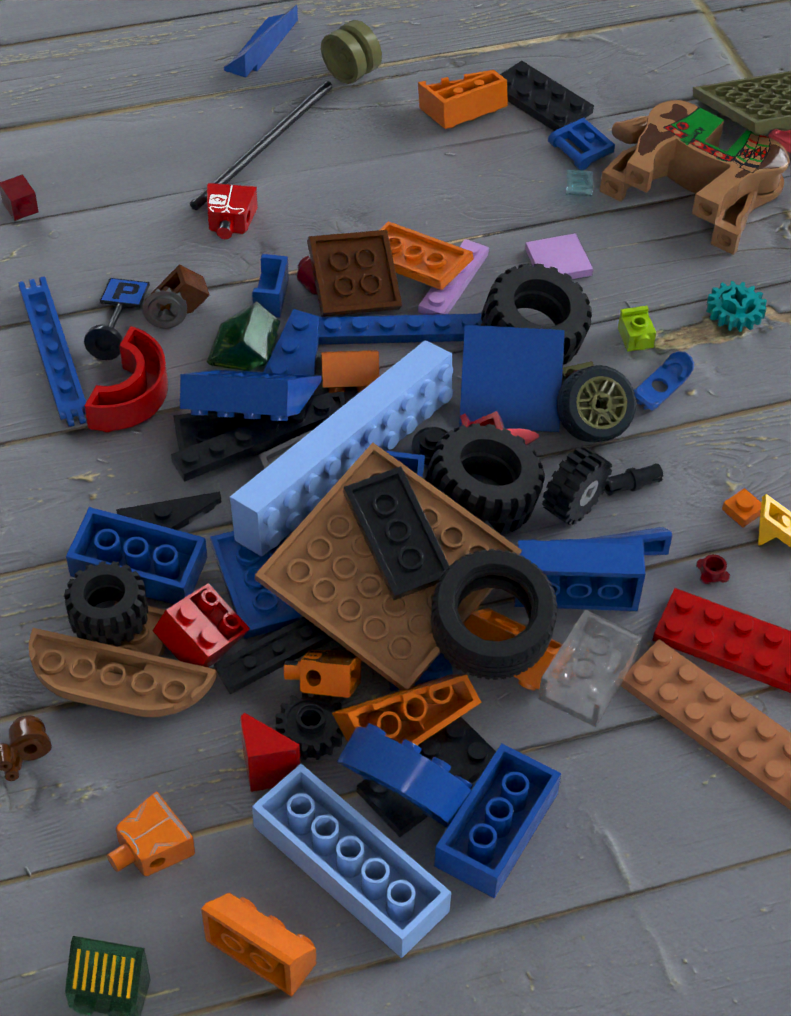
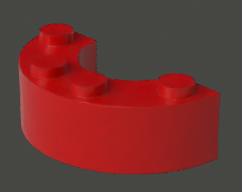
[84,326,168,432]

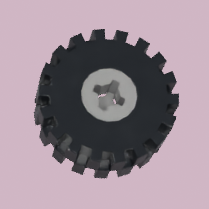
[542,446,612,525]

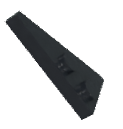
[116,491,221,530]

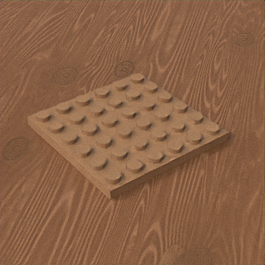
[255,442,522,690]

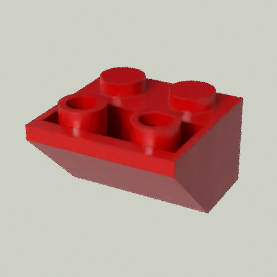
[152,583,250,667]

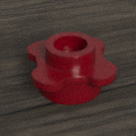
[696,554,730,584]

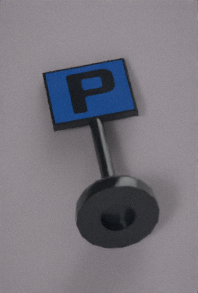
[84,278,150,360]

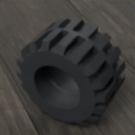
[64,561,148,647]

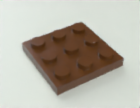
[307,230,402,317]

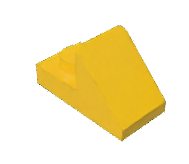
[758,494,791,548]

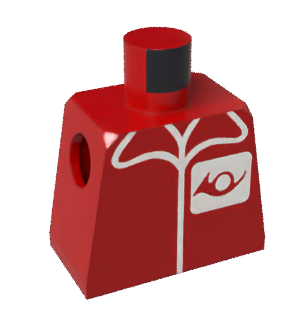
[207,183,258,239]

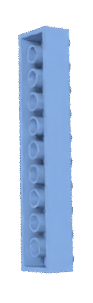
[230,340,453,556]

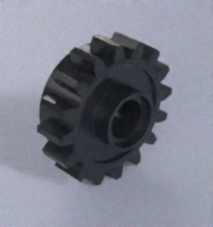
[275,693,344,760]

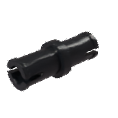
[604,463,663,496]

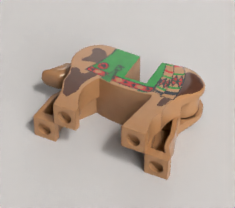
[599,100,790,255]

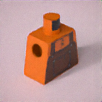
[284,650,361,698]

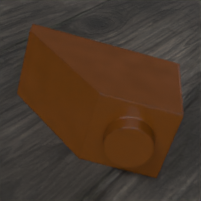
[145,264,210,314]

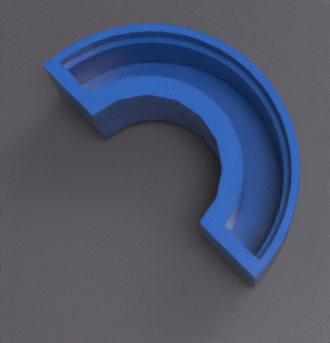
[337,723,473,828]

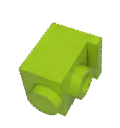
[618,305,656,352]

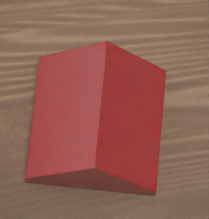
[240,712,300,792]

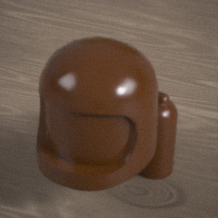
[0,715,52,781]

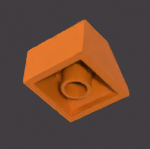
[321,350,380,393]

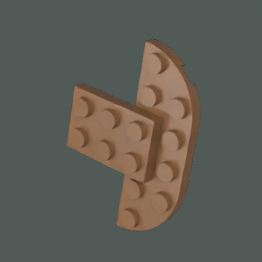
[29,601,217,717]

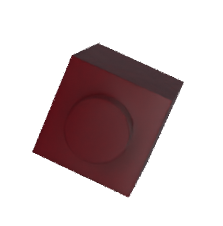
[0,174,39,221]

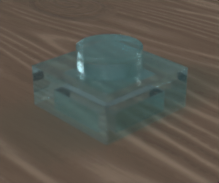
[566,170,593,196]

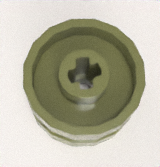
[321,20,382,84]

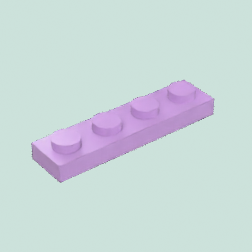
[418,239,489,315]

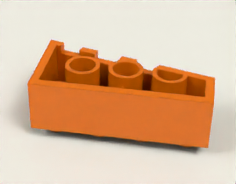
[332,674,482,745]

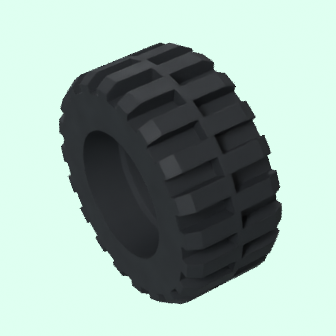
[481,263,592,365]
[425,423,545,535]

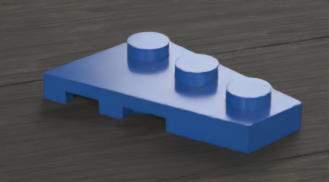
[263,309,320,396]

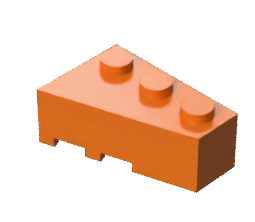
[418,70,508,129]

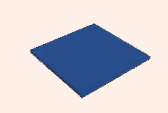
[459,325,565,432]

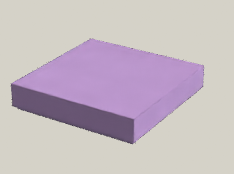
[525,233,593,279]

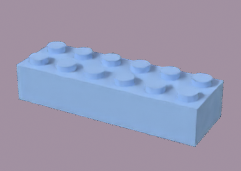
[252,764,451,958]

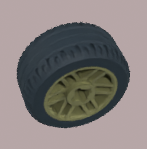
[556,365,636,443]

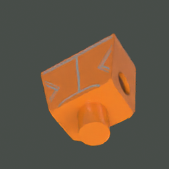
[107,791,195,876]

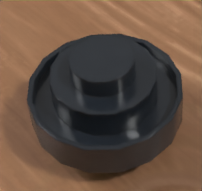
[412,427,448,465]

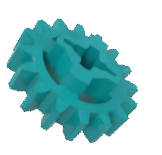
[706,281,767,332]

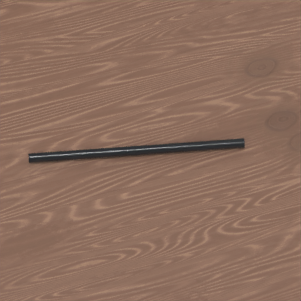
[190,81,332,210]

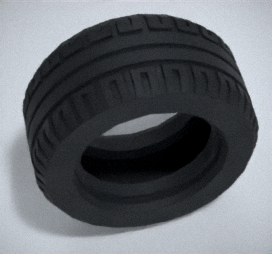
[431,549,558,680]

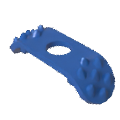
[634,351,694,411]

